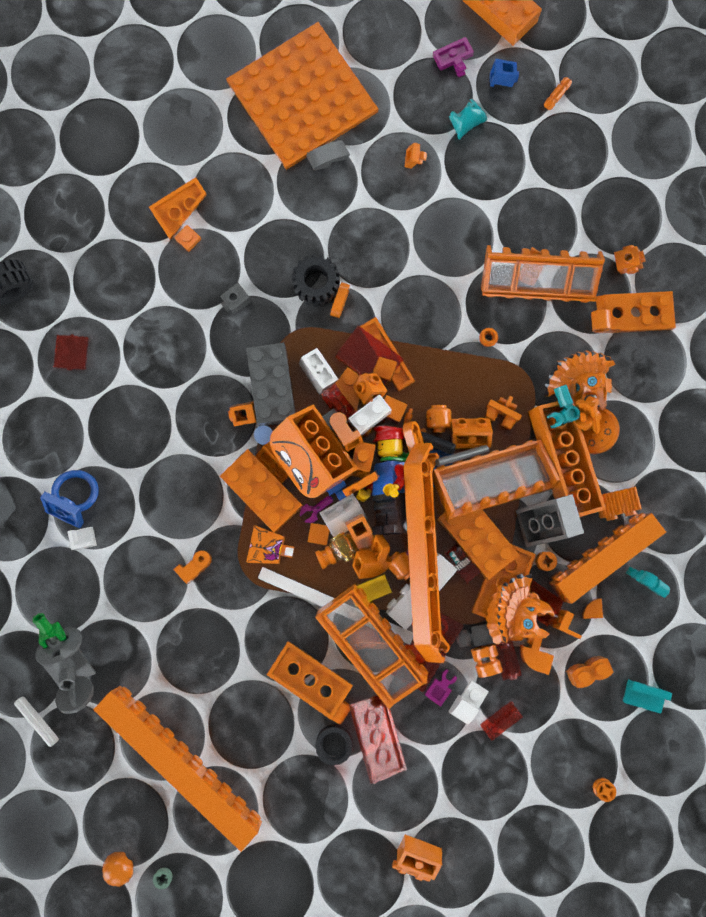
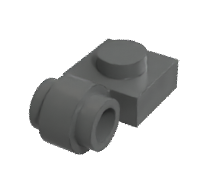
[455,624,493,647]

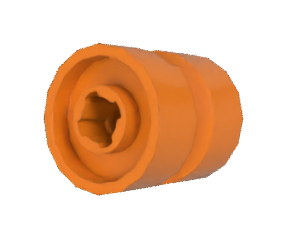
[471,643,503,678]

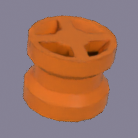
[315,546,337,569]
[535,552,557,571]
[593,778,617,802]

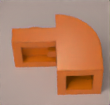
[345,514,375,551]
[352,534,392,579]
[520,638,554,675]

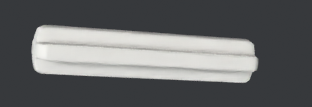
[14,696,59,747]

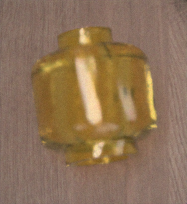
[329,532,358,562]

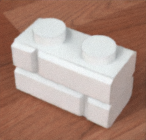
[348,394,392,436]

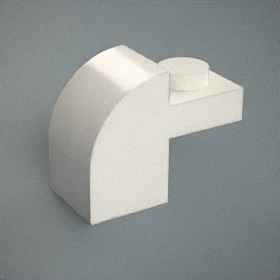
[449,680,489,724]

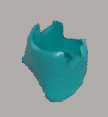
[449,99,487,140]

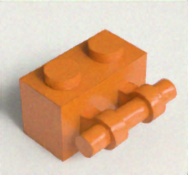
[392,834,442,882]

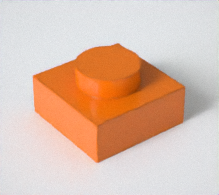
[174,225,201,252]

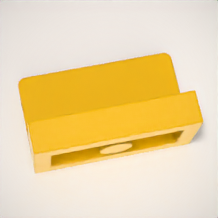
[353,574,392,607]

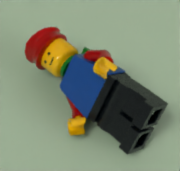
[356,426,410,535]

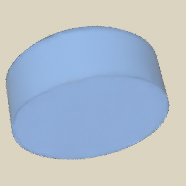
[254,425,273,445]

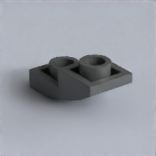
[306,140,350,170]

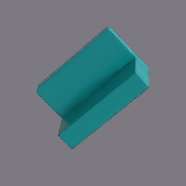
[623,679,672,713]

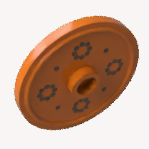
[582,407,620,454]

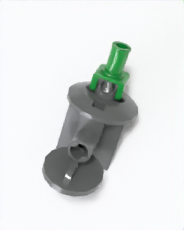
[32,613,96,714]

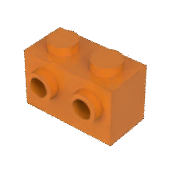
[450,418,493,448]

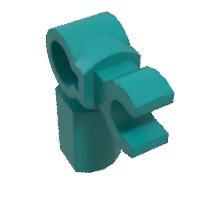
[547,385,580,428]
[626,567,670,598]

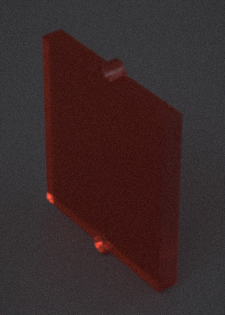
[54,334,89,371]

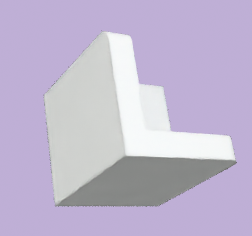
[68,527,97,550]

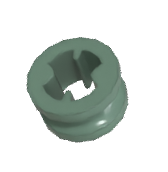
[153,867,173,889]

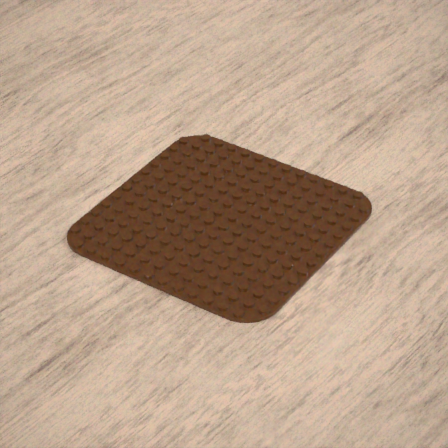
[238,327,536,624]

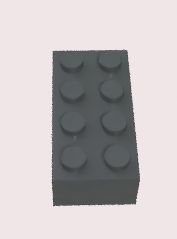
[246,342,296,426]

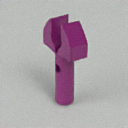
[300,495,334,523]

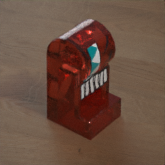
[445,544,481,583]

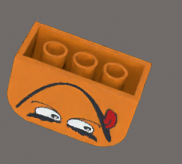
[270,404,358,498]

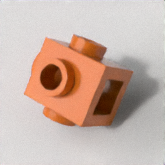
[614,245,645,274]
[353,373,387,404]

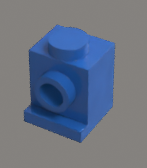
[490,58,519,87]

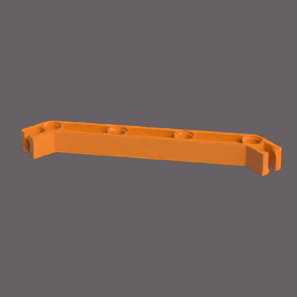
[404,443,450,663]

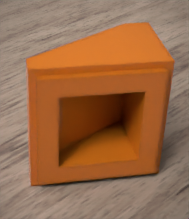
[373,357,397,382]

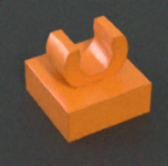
[405,143,427,169]

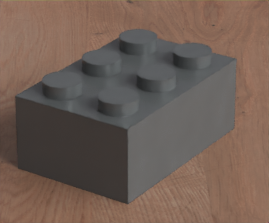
[516,494,584,547]

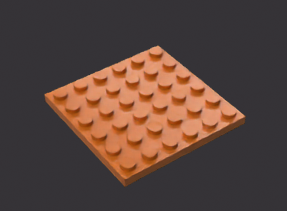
[226,22,378,170]

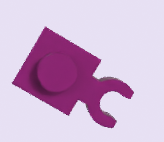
[424,669,457,707]

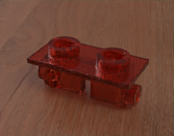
[321,384,356,421]
[493,641,522,681]
[480,701,523,741]

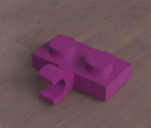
[433,37,474,78]

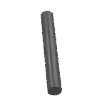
[435,445,489,467]

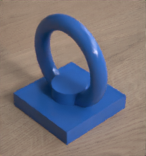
[40,470,99,529]

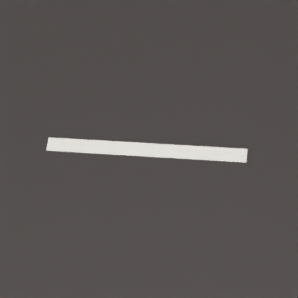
[258,567,413,645]

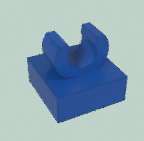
[327,481,347,501]

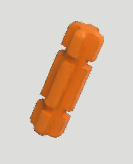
[544,77,572,110]

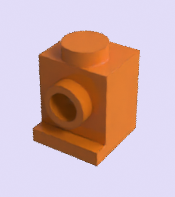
[228,401,257,426]

